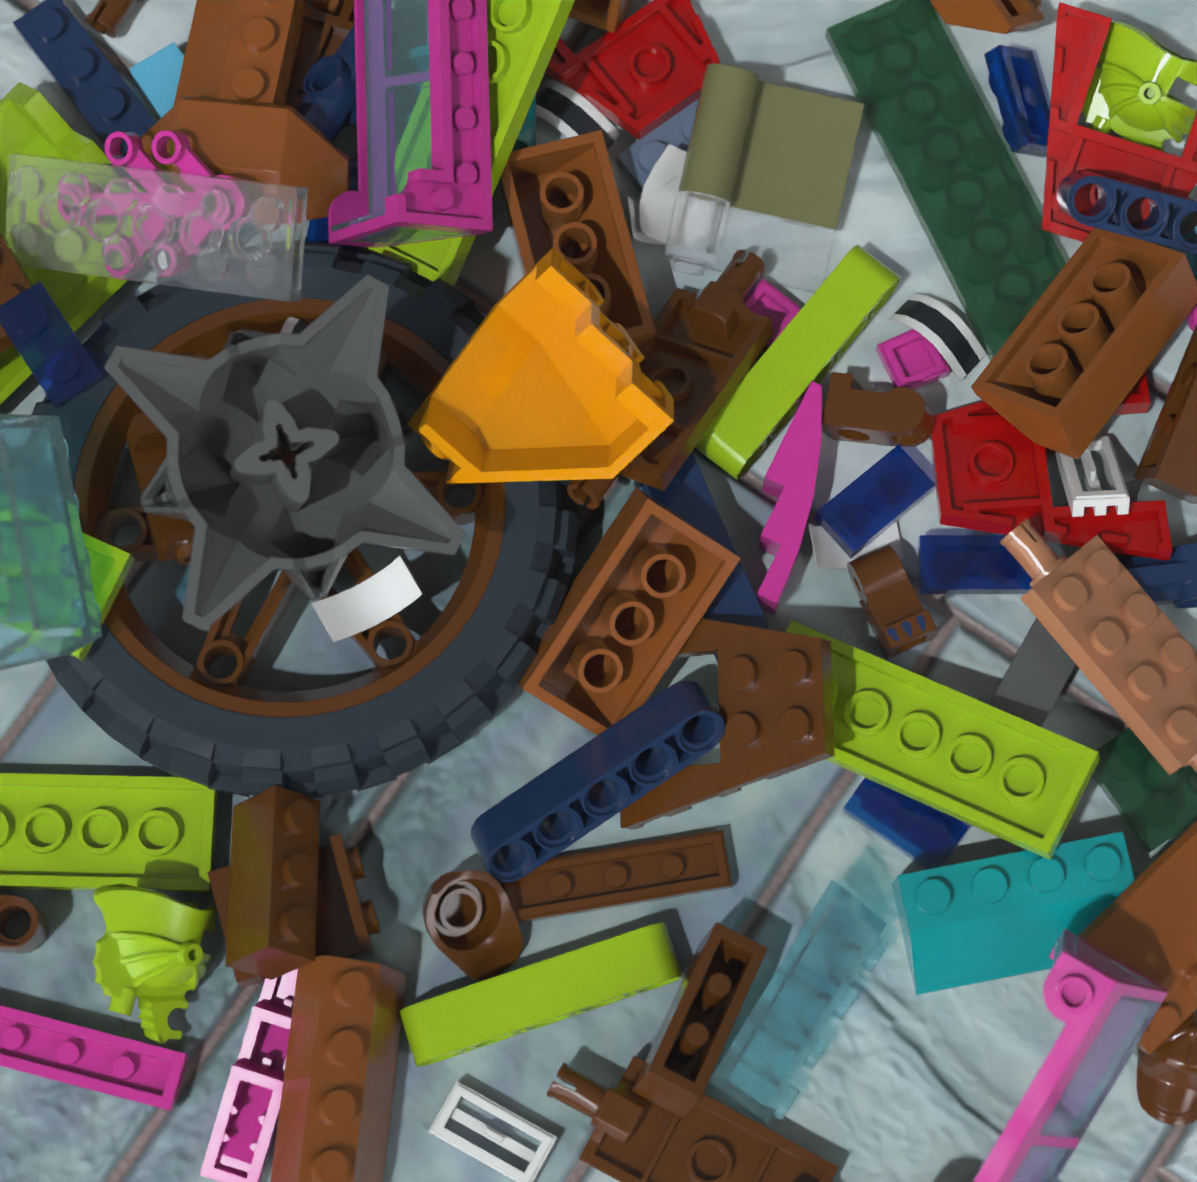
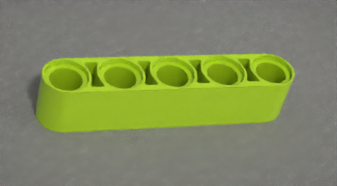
[695,244,901,480]
[399,922,684,1067]

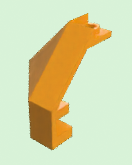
[407,248,674,484]

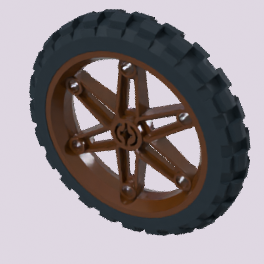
[9,242,578,799]

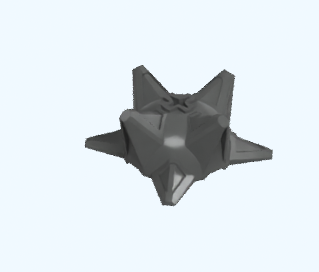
[104,274,466,631]

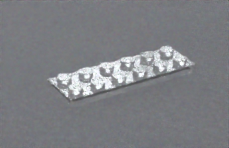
[5,153,308,302]

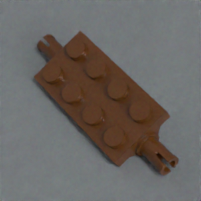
[567,249,774,509]
[546,1056,839,1182]

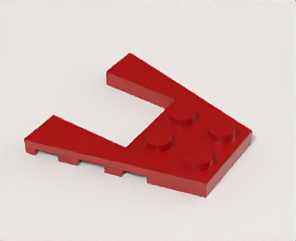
[545,0,721,140]
[1041,2,1197,244]
[930,371,1172,560]

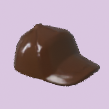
[422,869,523,982]
[1136,1009,1197,1126]

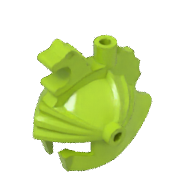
[1082,20,1197,152]
[92,883,216,1044]

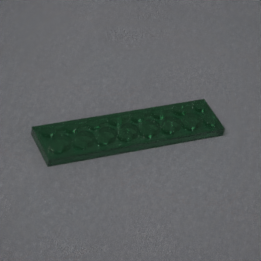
[825,0,1066,361]

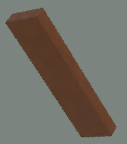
[502,830,733,924]

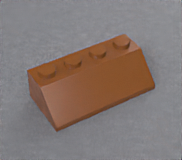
[173,0,307,107]
[499,130,656,346]
[971,227,1197,460]
[519,487,741,735]
[1078,821,1197,1055]
[270,955,408,1182]

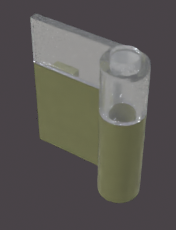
[663,63,864,293]

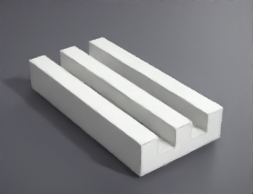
[1055,436,1130,517]
[428,1081,558,1182]

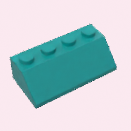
[892,831,1135,995]

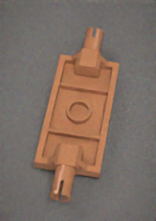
[999,519,1197,775]

